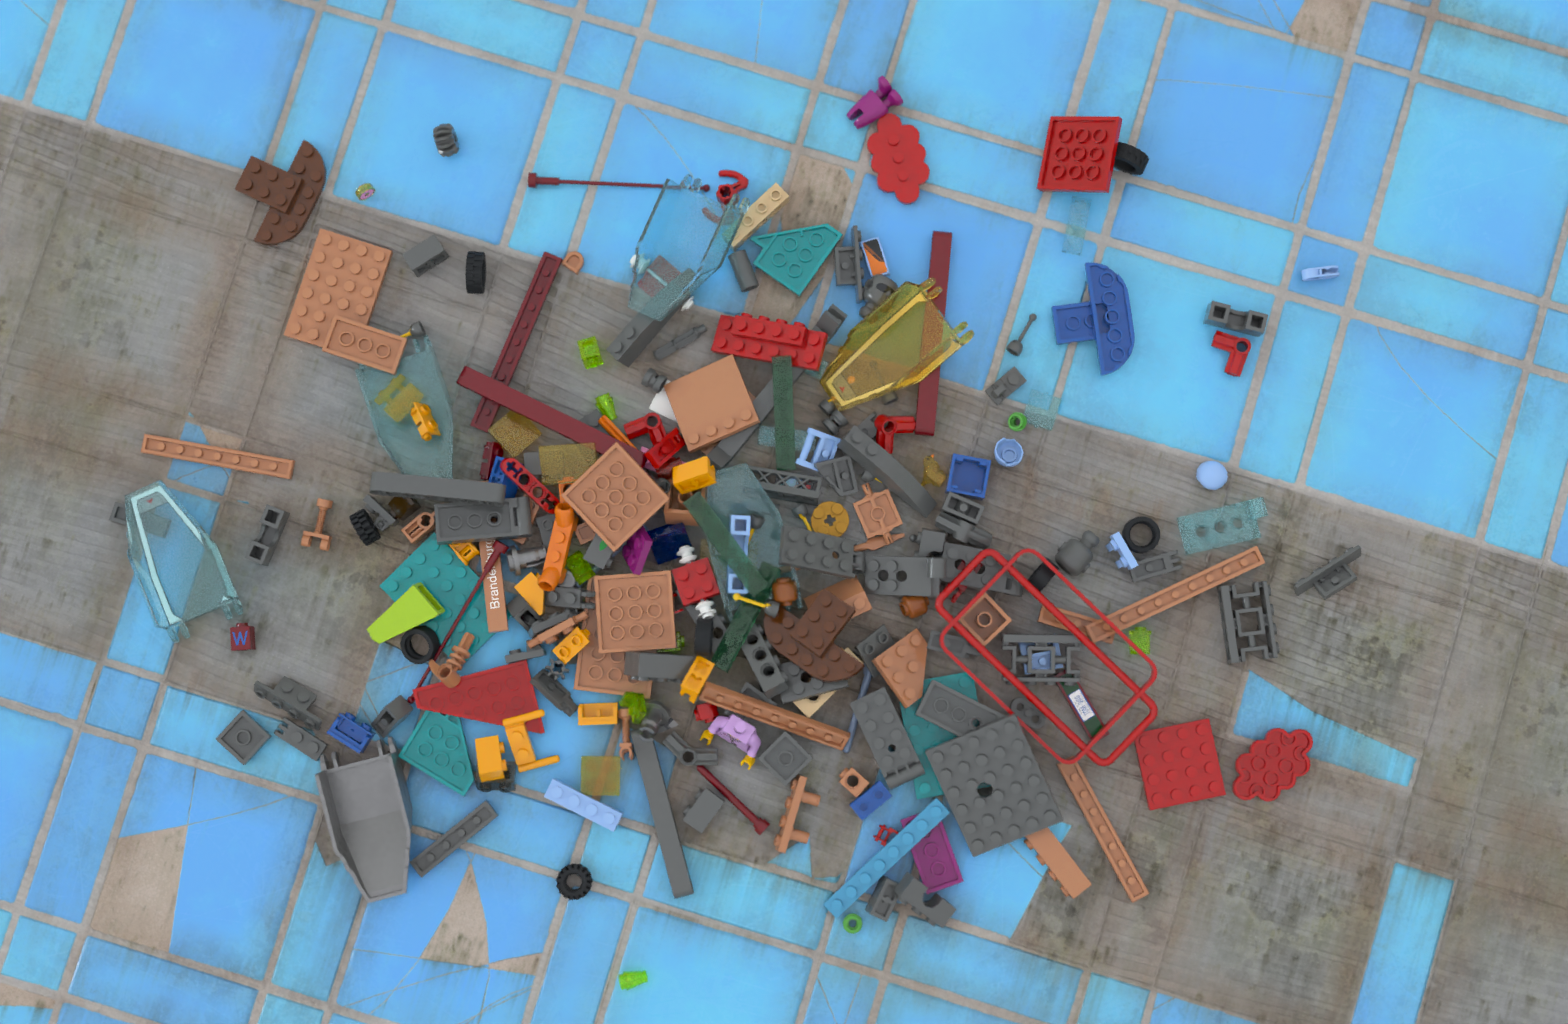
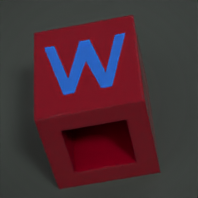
[230,623,256,651]

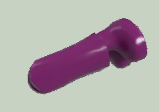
[846,76,903,129]

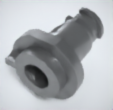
[506,545,547,576]
[638,700,670,742]

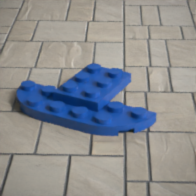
[1051,262,1135,376]

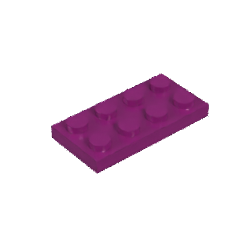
[900,813,964,894]

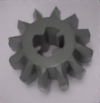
[433,123,459,157]

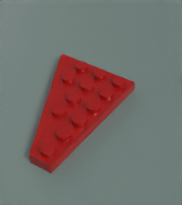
[412,660,545,734]

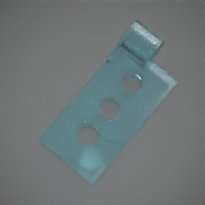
[1177,497,1268,555]

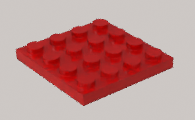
[1037,116,1122,193]
[1134,718,1226,810]

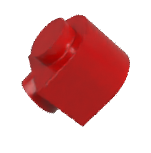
[694,702,719,723]

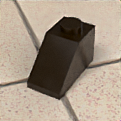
[388,497,421,521]

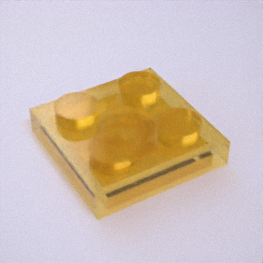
[487,410,542,459]
[581,756,621,796]

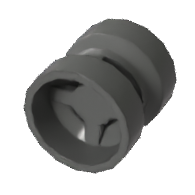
[641,368,667,394]
[822,409,849,436]

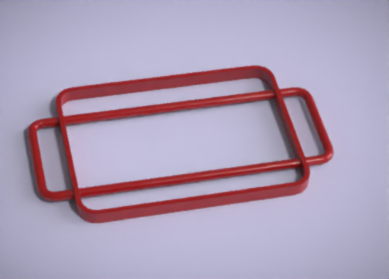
[935,548,1158,766]

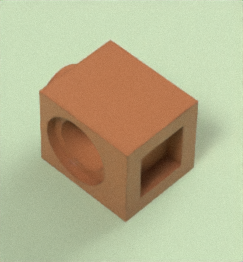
[839,767,869,798]

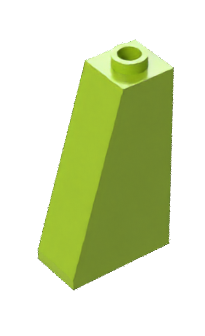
[366,582,446,644]

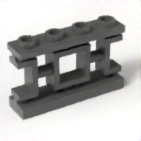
[1217,581,1280,664]
[1001,633,1081,686]

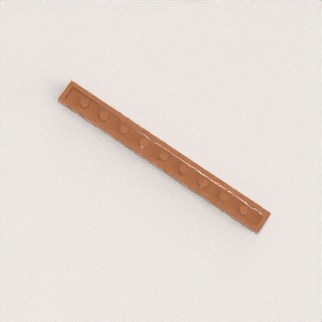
[1084,546,1265,643]

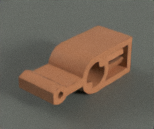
[401,511,436,545]

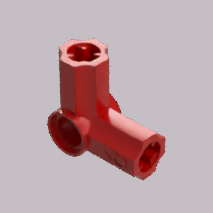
[1211,330,1251,377]
[623,412,666,446]
[874,414,916,454]

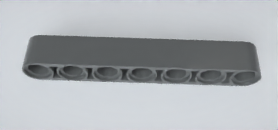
[369,472,506,506]

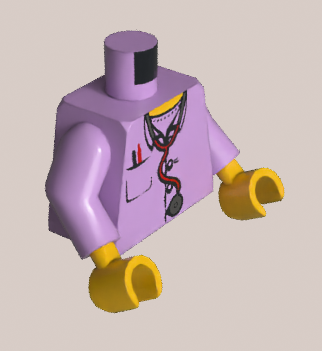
[700,714,761,770]

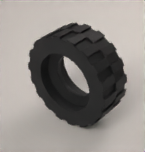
[1114,142,1149,175]
[466,251,486,294]

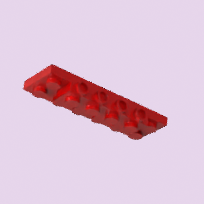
[711,313,828,371]

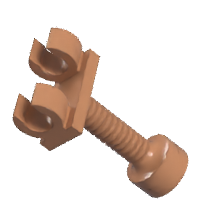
[301,498,333,551]
[618,709,634,762]

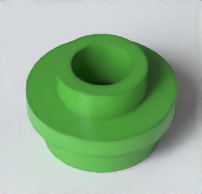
[1008,412,1027,431]
[843,913,862,933]

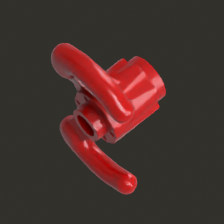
[702,170,748,225]

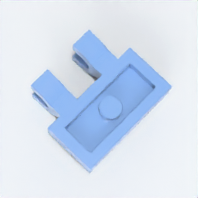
[1105,532,1138,570]

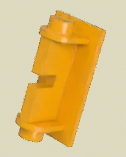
[410,402,441,441]
[552,627,590,665]

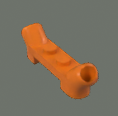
[537,502,578,592]

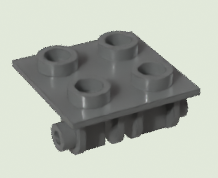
[853,624,895,678]

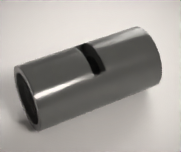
[728,250,759,292]

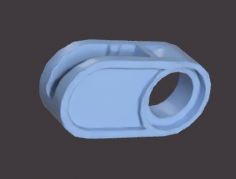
[1301,265,1340,281]

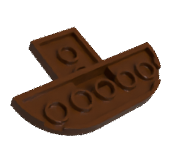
[235,140,326,245]
[764,588,865,682]

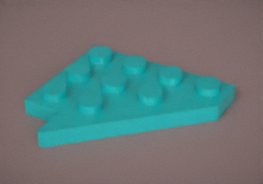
[751,224,843,297]
[398,710,475,796]

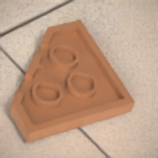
[872,628,928,708]

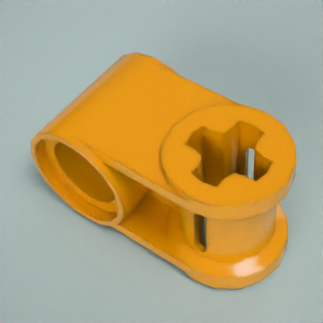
[448,542,480,566]

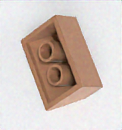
[803,575,872,619]

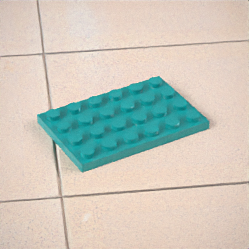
[380,532,512,666]
[899,671,991,799]

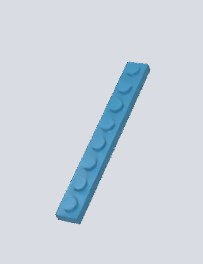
[823,797,950,919]

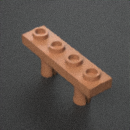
[774,774,820,853]

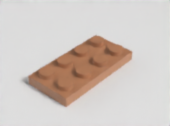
[322,315,408,375]

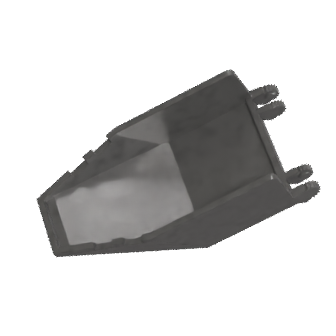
[315,737,412,903]

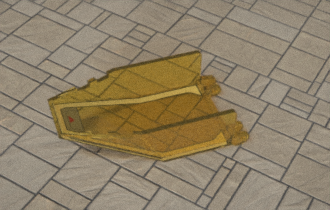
[819,277,975,412]

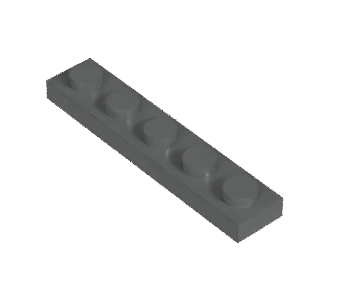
[409,800,499,877]

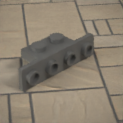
[834,225,865,303]
[1294,545,1361,600]
[254,676,322,731]

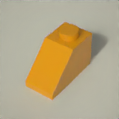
[514,572,545,616]

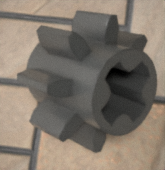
[545,658,569,682]

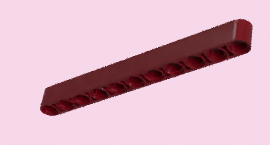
[914,231,952,436]
[456,366,648,468]

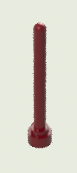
[697,765,770,835]

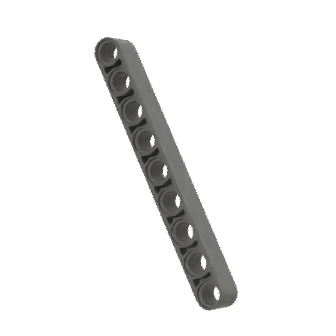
[630,728,694,899]

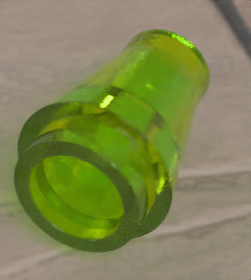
[595,393,617,420]
[618,970,648,991]

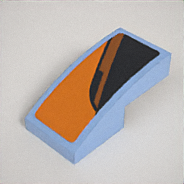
[860,237,890,278]

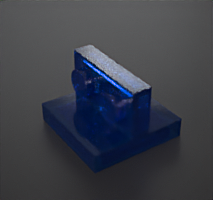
[647,522,694,565]

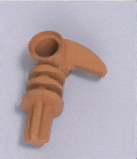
[429,632,475,688]

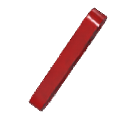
[500,457,560,514]

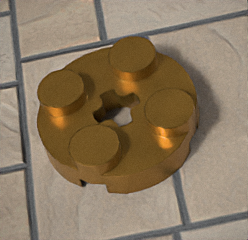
[811,501,849,537]

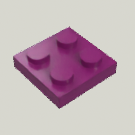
[622,526,653,575]

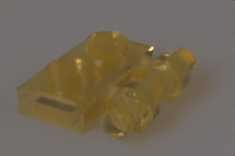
[374,373,425,423]

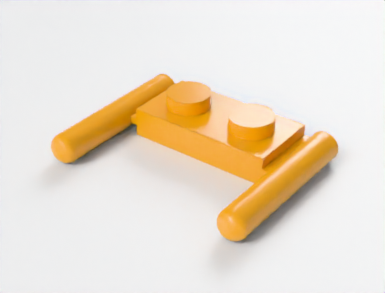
[502,709,560,773]

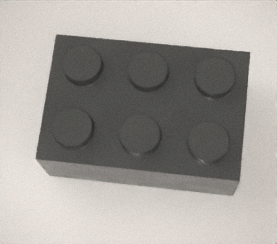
[624,652,694,683]

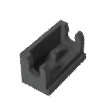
[402,234,449,277]
[865,875,899,922]

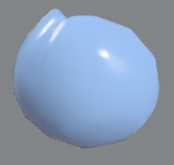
[994,437,1023,467]
[1196,460,1228,490]

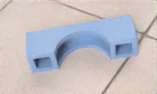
[726,515,751,594]
[544,778,624,832]

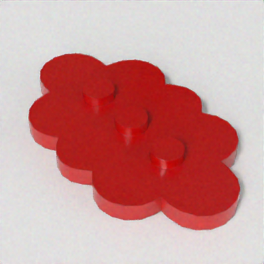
[867,113,930,205]
[1232,728,1313,802]

